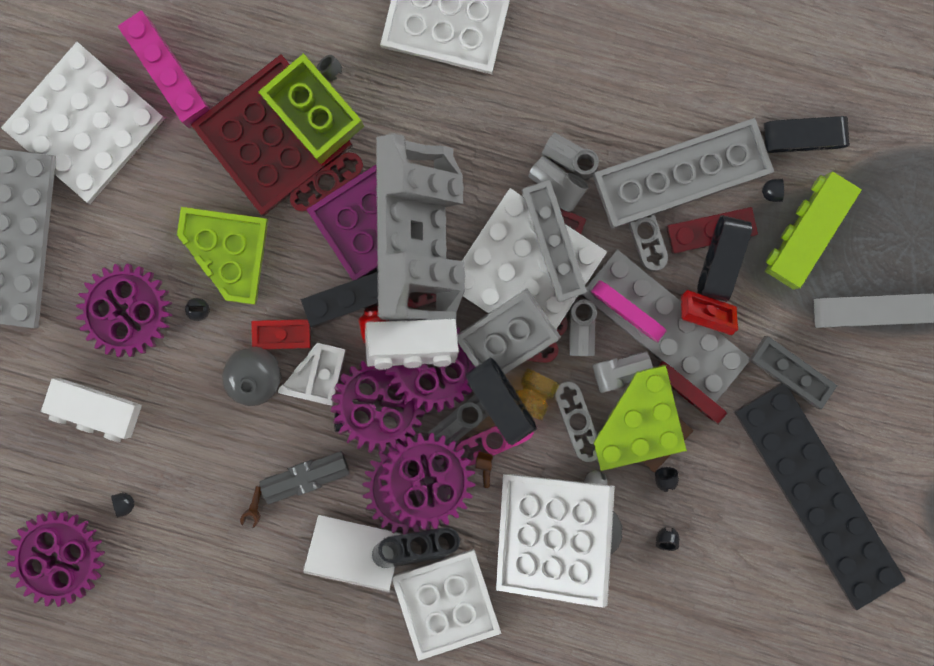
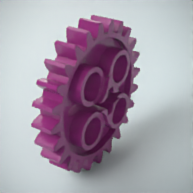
[76,264,172,357]
[385,327,475,413]
[330,361,425,453]
[379,433,475,529]
[362,441,451,534]
[7,511,105,607]

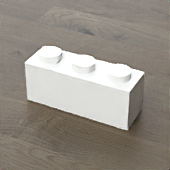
[365,319,459,369]
[41,378,142,442]

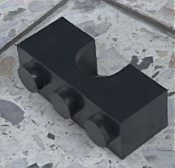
[300,272,378,328]

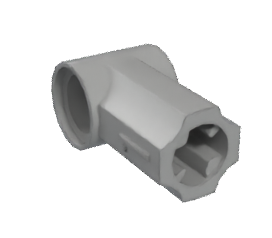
[541,132,599,180]
[528,156,588,212]
[568,299,597,356]
[592,352,653,393]

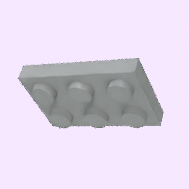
[457,288,561,374]

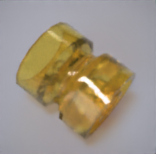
[516,368,560,421]

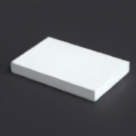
[303,515,403,592]

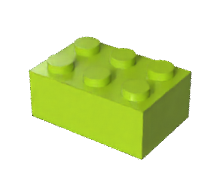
[259,53,364,164]

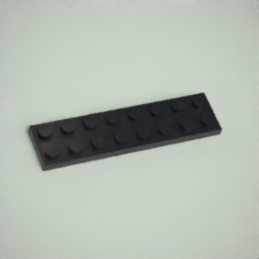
[734,383,906,611]

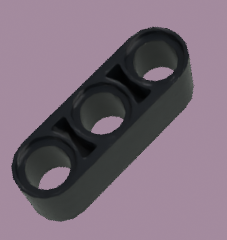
[764,116,850,153]
[697,215,752,302]
[466,357,537,445]
[372,528,460,568]

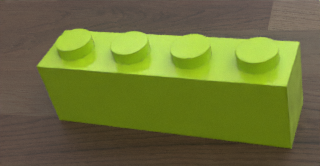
[764,171,862,290]

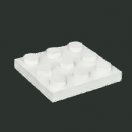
[392,549,501,661]

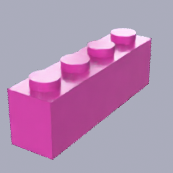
[117,10,210,129]

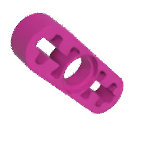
[590,280,667,343]
[455,425,534,466]

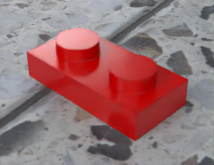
[681,290,738,336]
[251,319,311,350]

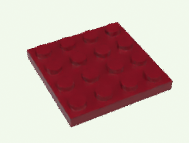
[191,54,353,216]

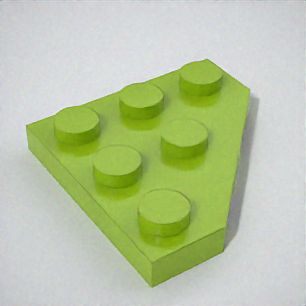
[177,207,268,305]
[593,365,687,471]

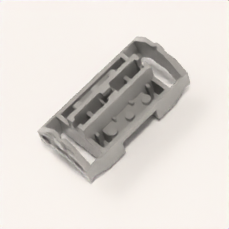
[376,133,465,321]

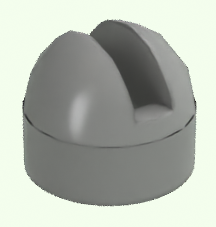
[584,470,607,485]

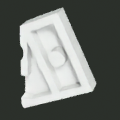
[278,343,346,406]

